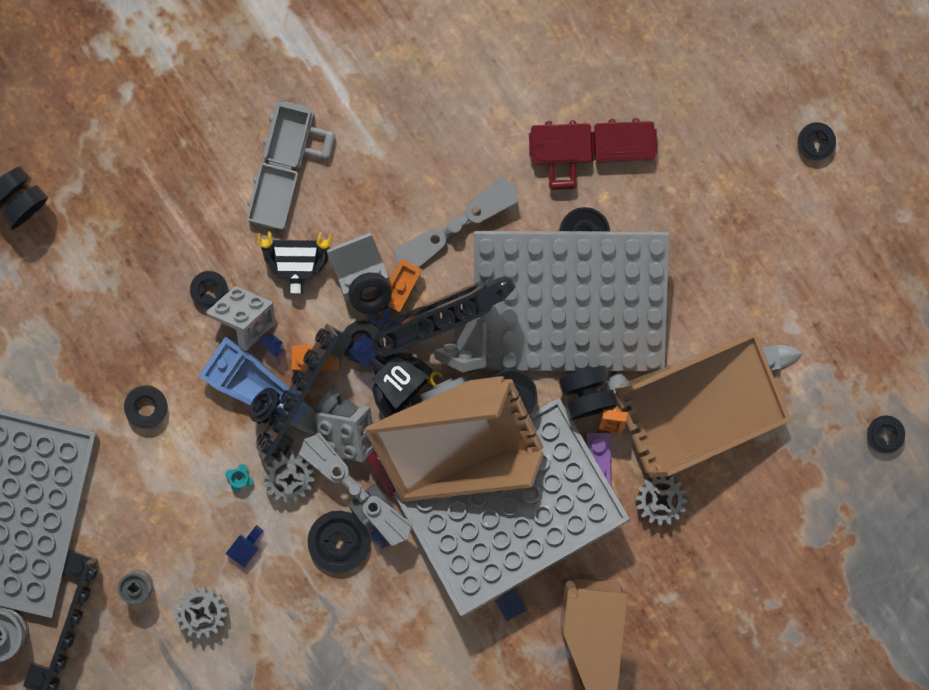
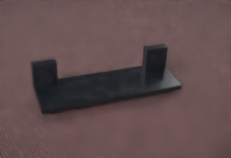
[256,323,353,462]
[23,550,99,690]

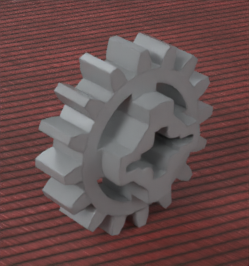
[262,450,315,502]
[635,475,688,525]
[175,586,228,639]

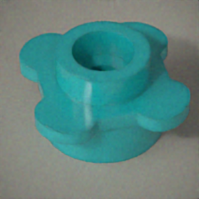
[225,464,253,492]

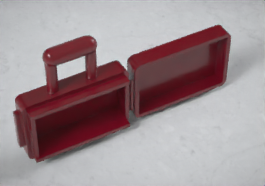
[529,118,658,190]

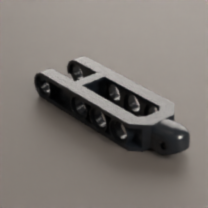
[372,276,516,357]

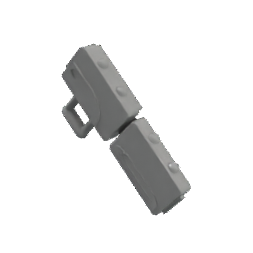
[247,101,335,230]

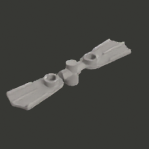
[394,177,518,267]
[298,433,413,546]

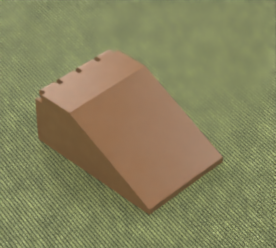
[614,332,791,478]
[365,376,544,502]
[560,578,627,690]

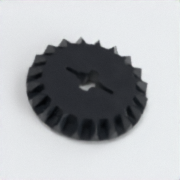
[307,510,370,573]

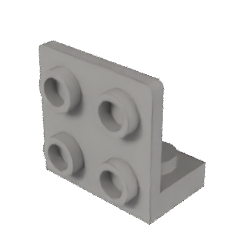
[327,233,391,301]
[207,286,276,351]
[434,318,488,372]
[315,406,375,463]

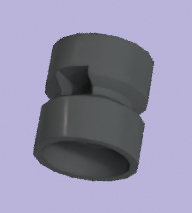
[314,387,359,418]
[349,483,394,527]
[118,570,154,604]

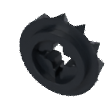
[797,122,836,161]
[190,271,228,309]
[249,388,281,424]
[867,415,905,454]

